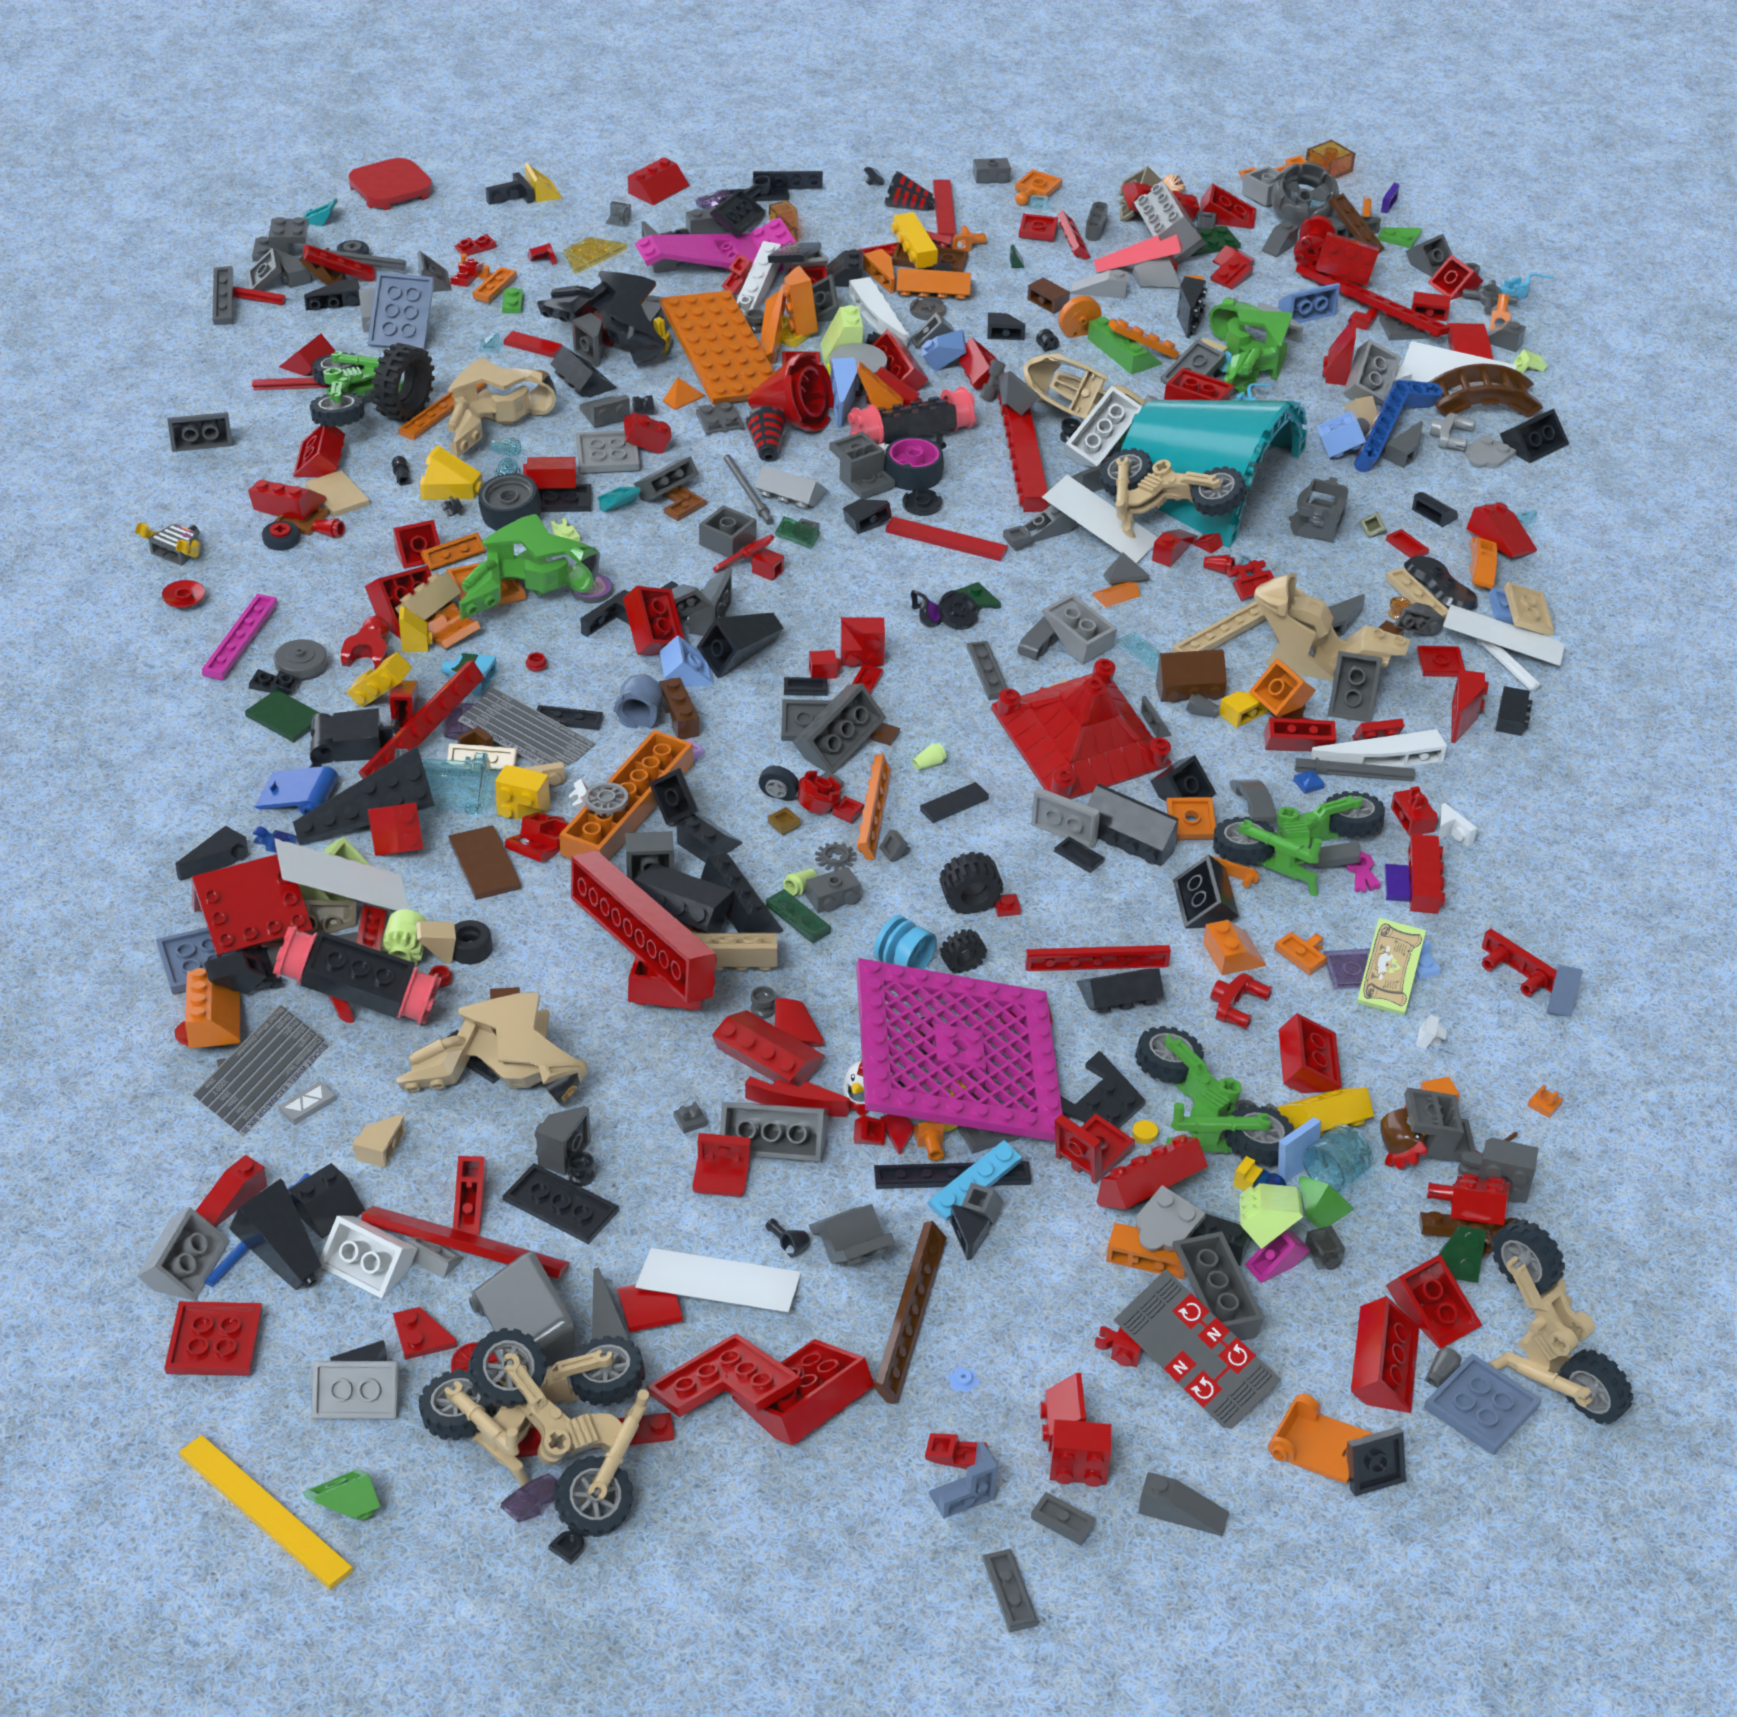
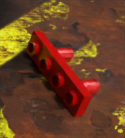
[1481,928,1557,996]

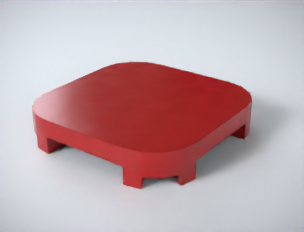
[348,158,432,210]

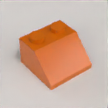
[1249,658,1316,717]
[1203,920,1266,975]

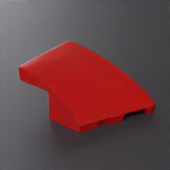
[505,812,569,862]

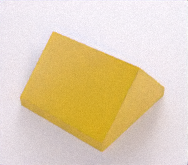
[525,163,563,203]

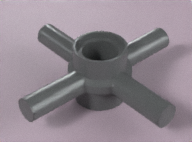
[1462,279,1518,314]

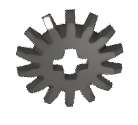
[815,842,856,871]

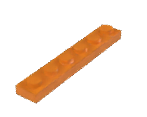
[857,753,891,860]

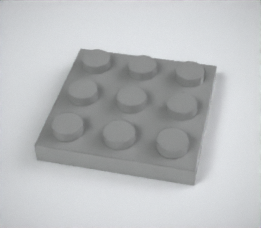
[576,430,639,473]

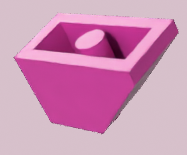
[1244,1229,1310,1283]

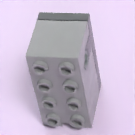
[1134,180,1206,264]

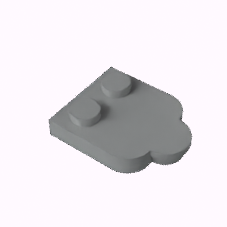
[1465,435,1517,469]
[1136,1185,1206,1251]

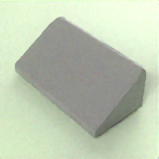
[406,1237,464,1279]

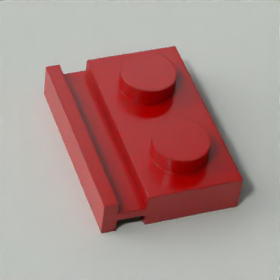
[1210,256,1253,290]
[1352,718,1405,741]

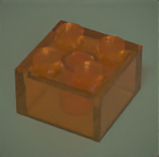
[1305,139,1356,179]

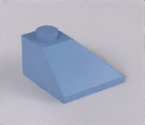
[921,329,966,370]

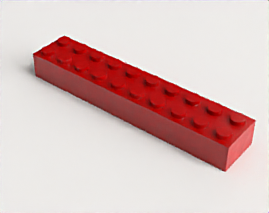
[570,851,717,1003]

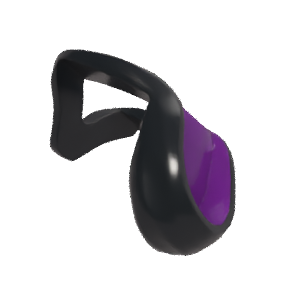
[910,590,941,627]

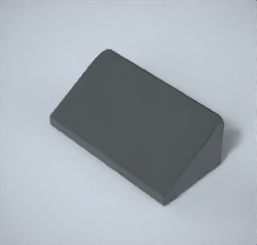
[1140,696,1171,738]

